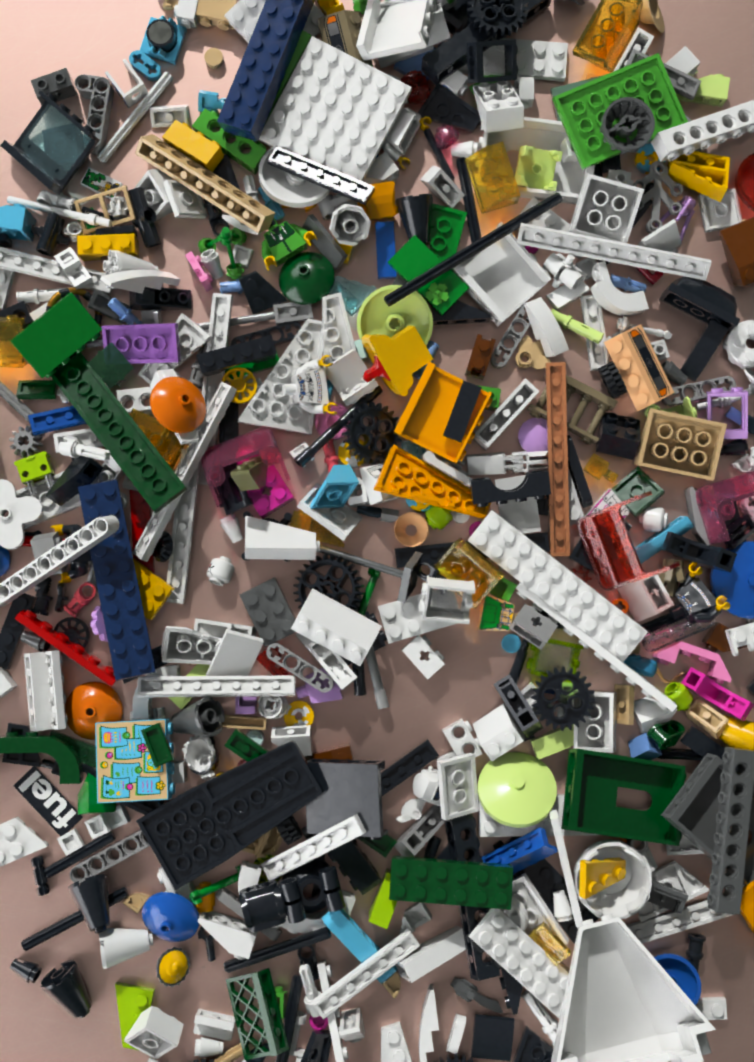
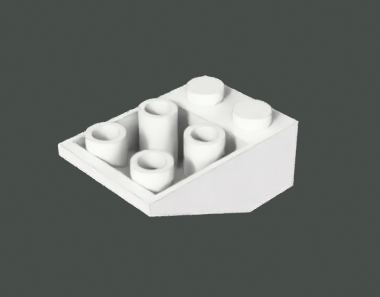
[473,81,524,133]

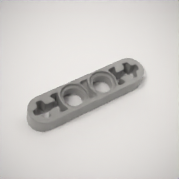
[490,302,530,369]
[662,376,736,406]
[266,643,334,693]
[215,887,282,941]

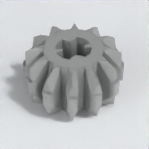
[9,426,43,458]

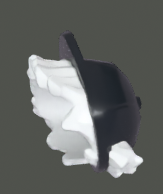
[182,735,219,780]

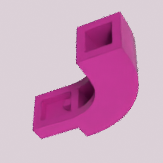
[681,667,754,721]

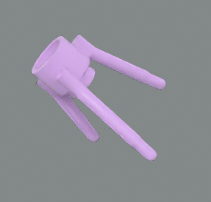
[655,196,696,242]

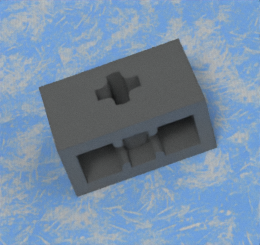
[31,68,78,105]

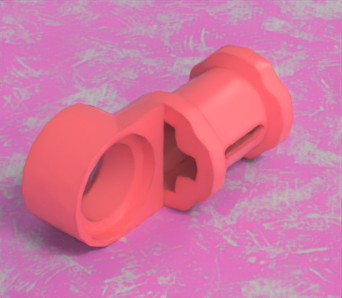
[63,582,97,618]

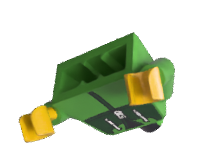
[262,218,318,270]

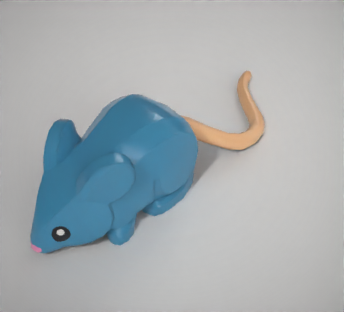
[624,654,688,683]

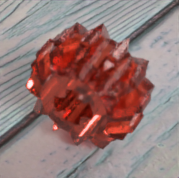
[401,70,431,105]

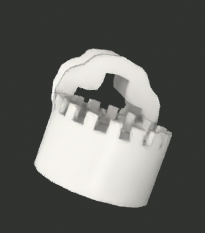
[37,190,78,211]

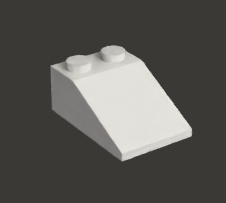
[198,911,258,960]

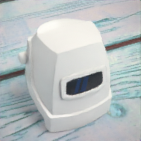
[413,766,440,806]

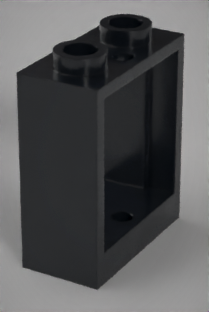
[467,39,518,83]

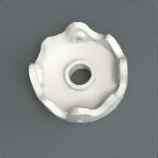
[723,320,754,370]

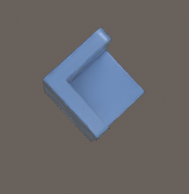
[628,732,662,760]

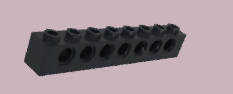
[444,813,501,981]

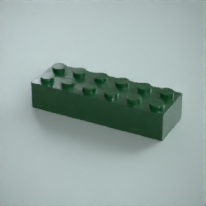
[389,856,513,910]

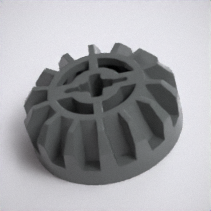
[600,97,655,154]

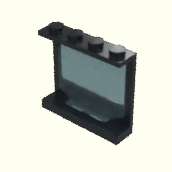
[0,90,100,195]

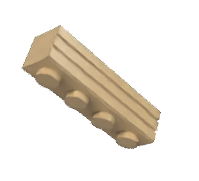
[221,714,267,730]

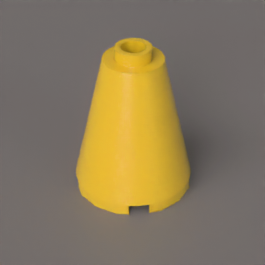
[719,714,754,751]

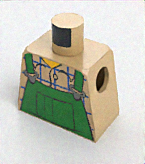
[477,594,518,631]

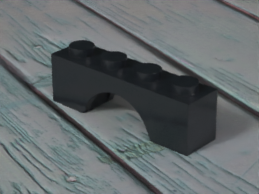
[196,335,277,378]
[469,470,551,507]

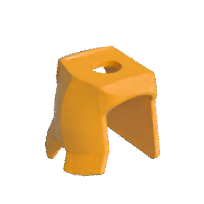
[357,181,398,221]

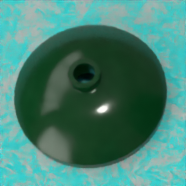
[279,252,335,305]

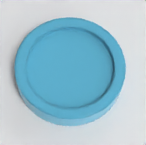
[501,634,521,653]

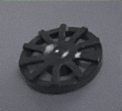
[54,617,90,648]

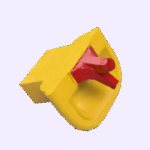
[362,326,434,396]

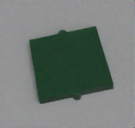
[88,342,134,389]

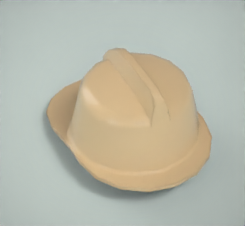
[634,0,665,33]

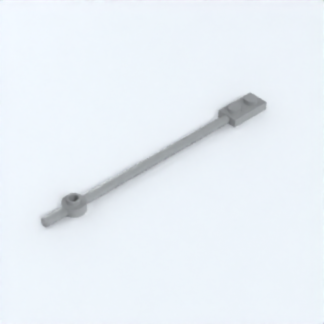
[87,302,314,348]

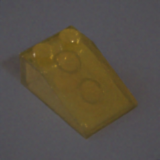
[130,408,185,470]

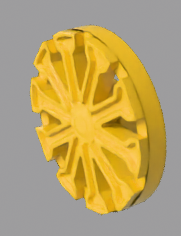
[221,367,257,404]

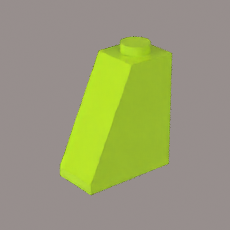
[369,868,397,929]

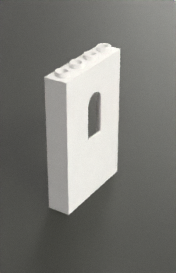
[473,117,595,204]

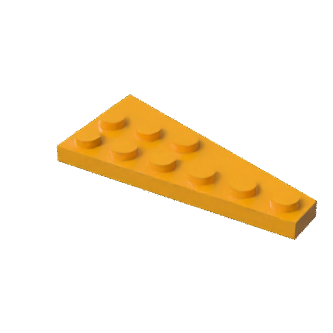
[373,445,491,519]

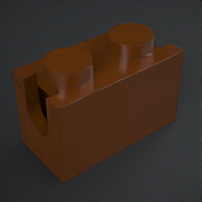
[465,334,496,380]

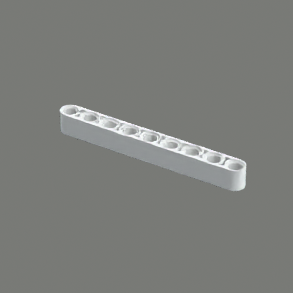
[0,515,119,607]

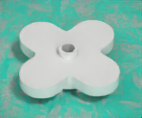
[0,479,43,550]

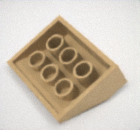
[634,408,727,481]

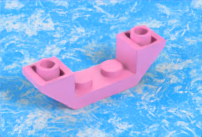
[652,641,731,684]

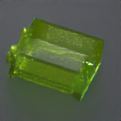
[526,638,584,683]

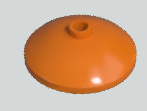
[150,377,206,433]
[65,682,123,740]

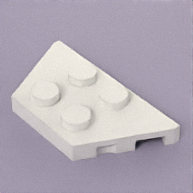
[0,817,49,867]
[638,861,709,922]

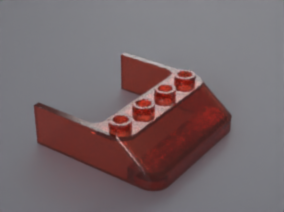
[577,491,680,590]

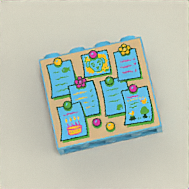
[95,718,175,803]

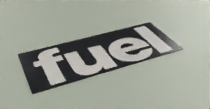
[13,766,83,836]

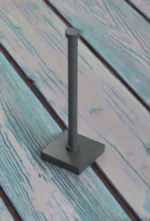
[320,545,423,603]

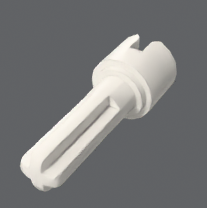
[58,436,111,461]
[299,964,322,1017]

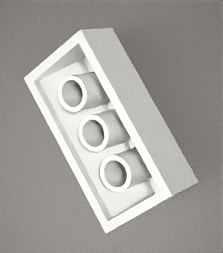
[291,589,382,666]

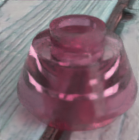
[435,124,459,150]

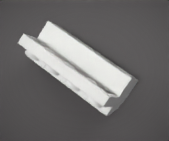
[24,650,68,732]

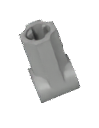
[317,194,357,220]

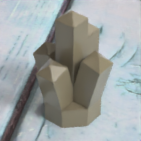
[659,559,686,598]

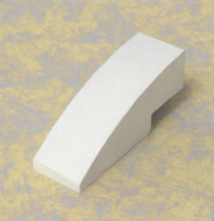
[524,297,569,357]
[194,618,257,640]

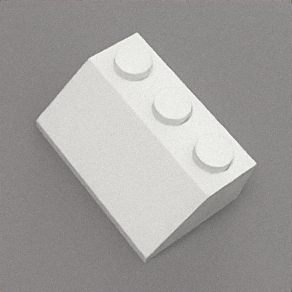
[574,691,617,753]

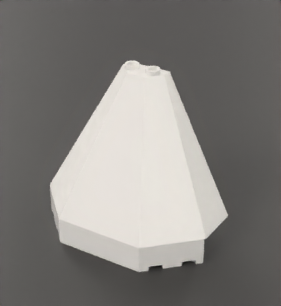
[551,914,716,1062]

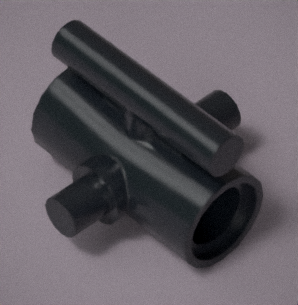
[31,212,70,257]

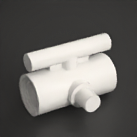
[543,253,588,290]

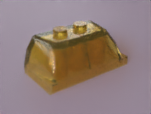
[573,0,643,72]

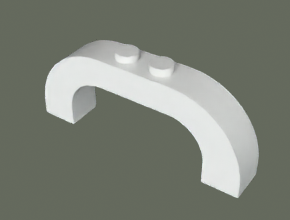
[130,664,187,783]
[238,861,356,934]

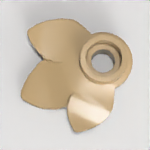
[515,335,551,370]

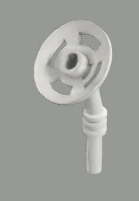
[696,368,754,410]

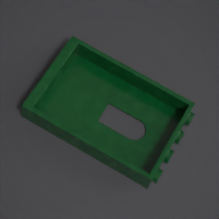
[561,749,686,846]

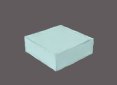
[354,339,368,362]

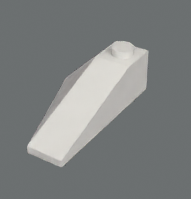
[161,626,221,665]

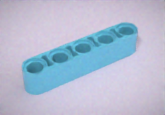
[322,909,397,984]

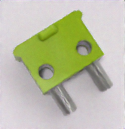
[14,451,55,495]

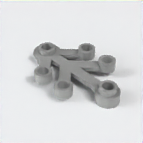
[633,161,683,234]

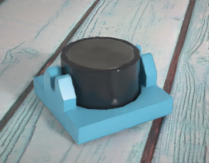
[139,16,187,65]

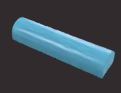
[620,516,693,571]

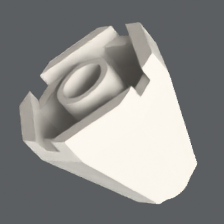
[329,204,371,246]

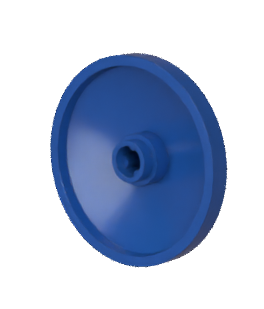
[710,541,754,619]

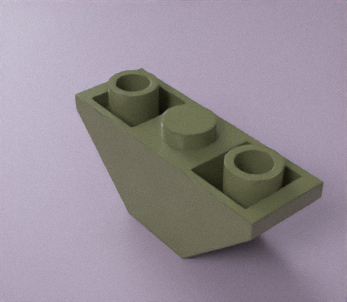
[230,456,268,491]

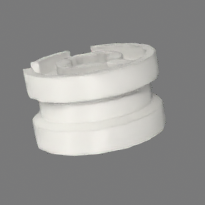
[258,696,288,719]

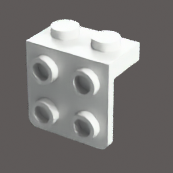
[325,349,379,406]

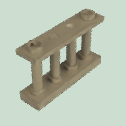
[527,373,618,445]

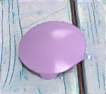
[518,418,547,452]

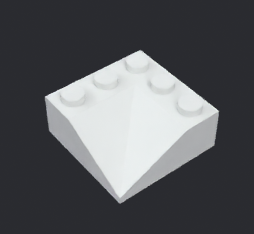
[569,173,644,243]

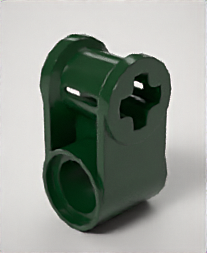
[647,720,685,750]

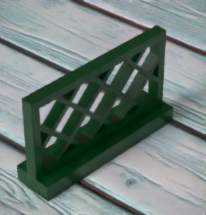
[225,968,289,1060]

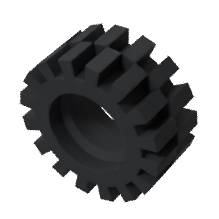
[598,362,627,399]
[276,815,303,845]

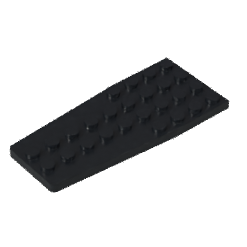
[136,741,323,890]

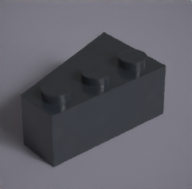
[328,839,382,895]

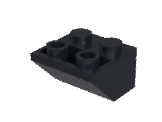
[596,412,640,460]

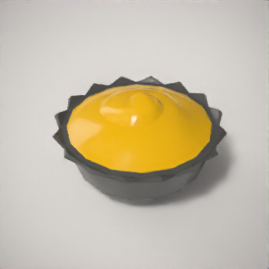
[156,947,191,987]

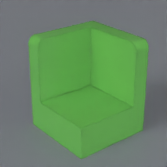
[487,574,517,602]

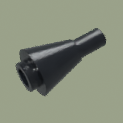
[720,439,748,456]

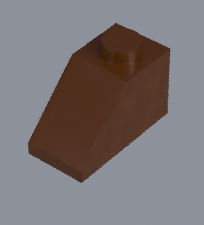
[702,622,747,653]

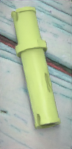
[551,308,604,345]

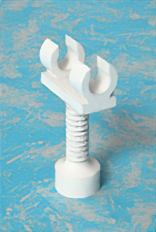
[276,1011,307,1062]

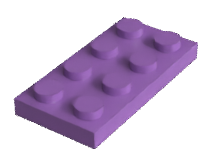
[102,323,181,365]

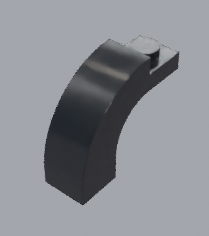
[662,532,737,572]

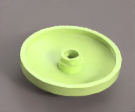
[357,285,433,345]
[477,752,557,828]

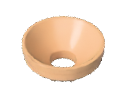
[394,512,429,547]

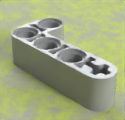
[75,74,114,155]

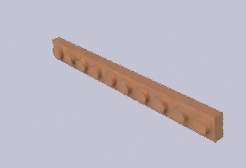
[545,362,570,556]

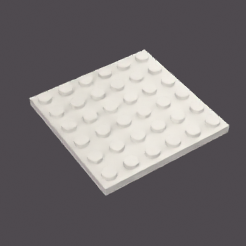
[259,36,412,182]

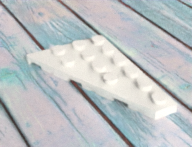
[238,318,323,435]

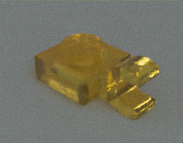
[583,453,619,483]

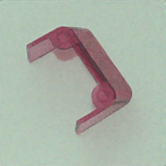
[201,427,291,507]
[696,471,754,544]

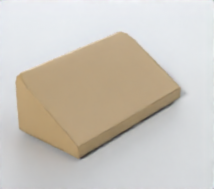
[685,698,729,739]

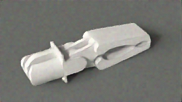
[466,451,548,475]

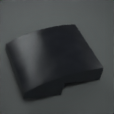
[471,1014,514,1061]

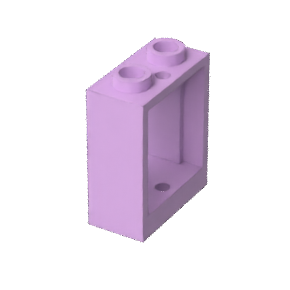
[706,387,748,439]

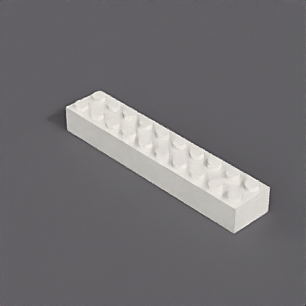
[468,510,648,662]

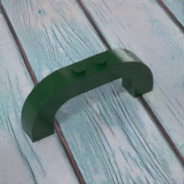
[0,731,83,784]

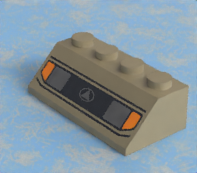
[317,10,373,67]

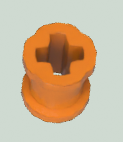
[611,598,629,614]

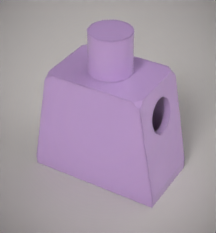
[295,668,343,704]

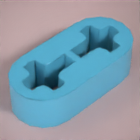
[129,50,162,82]

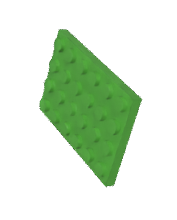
[552,53,688,170]

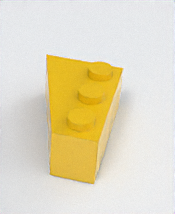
[667,151,730,202]

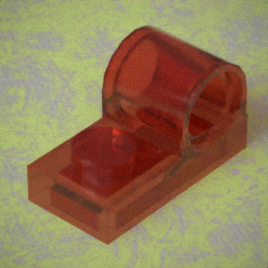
[256,647,290,675]

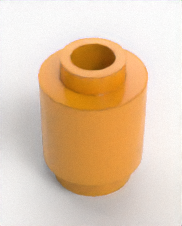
[196,881,215,912]

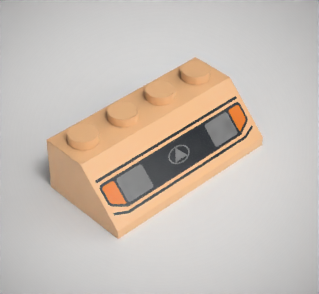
[604,324,675,412]

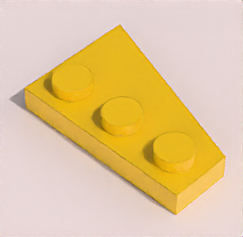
[579,857,626,899]

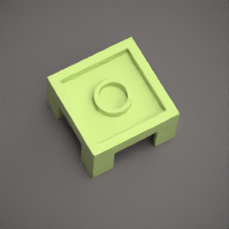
[514,145,563,191]

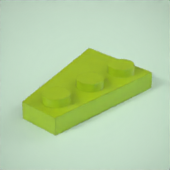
[115,982,155,1050]

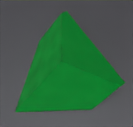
[78,773,116,815]

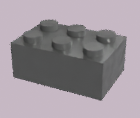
[240,577,296,647]

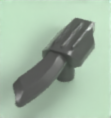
[450,977,503,1013]

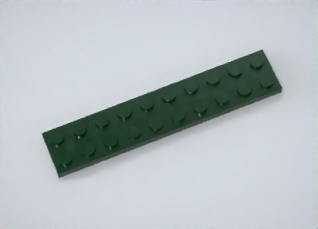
[51,352,187,513]

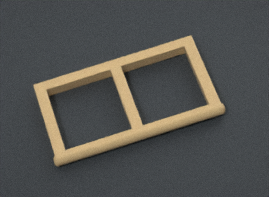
[74,185,136,235]

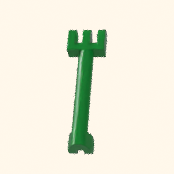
[357,568,381,616]
[189,861,249,905]

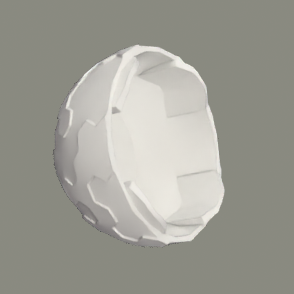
[573,839,652,919]

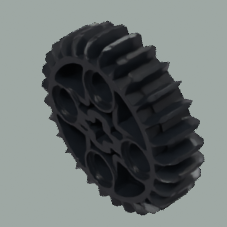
[293,554,364,609]

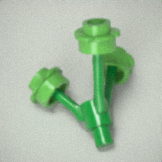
[198,227,247,279]

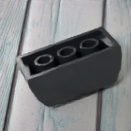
[659,276,740,335]

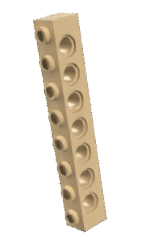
[135,134,275,233]

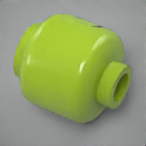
[425,506,453,530]
[664,682,693,711]

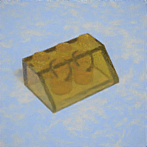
[465,141,521,214]
[435,538,505,609]

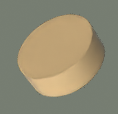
[204,48,224,69]

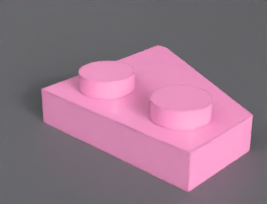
[185,251,213,292]

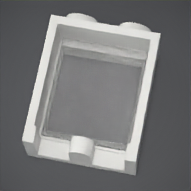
[419,576,476,624]

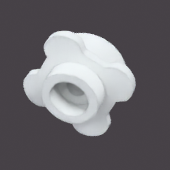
[63,221,84,242]

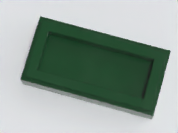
[16,380,58,399]
[141,722,175,768]

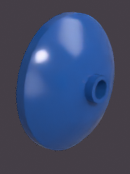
[142,892,199,942]
[654,953,701,1006]

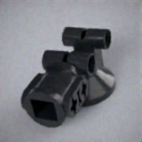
[239,858,345,932]

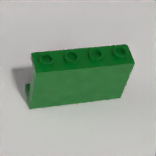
[10,292,102,378]

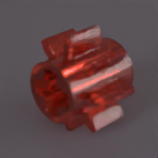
[571,566,592,583]

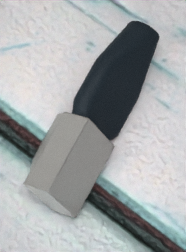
[356,506,399,522]

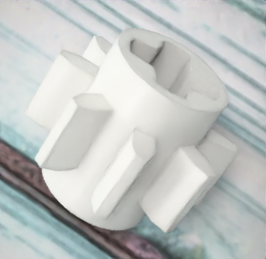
[107,196,129,220]

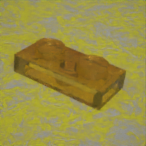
[528,921,571,966]

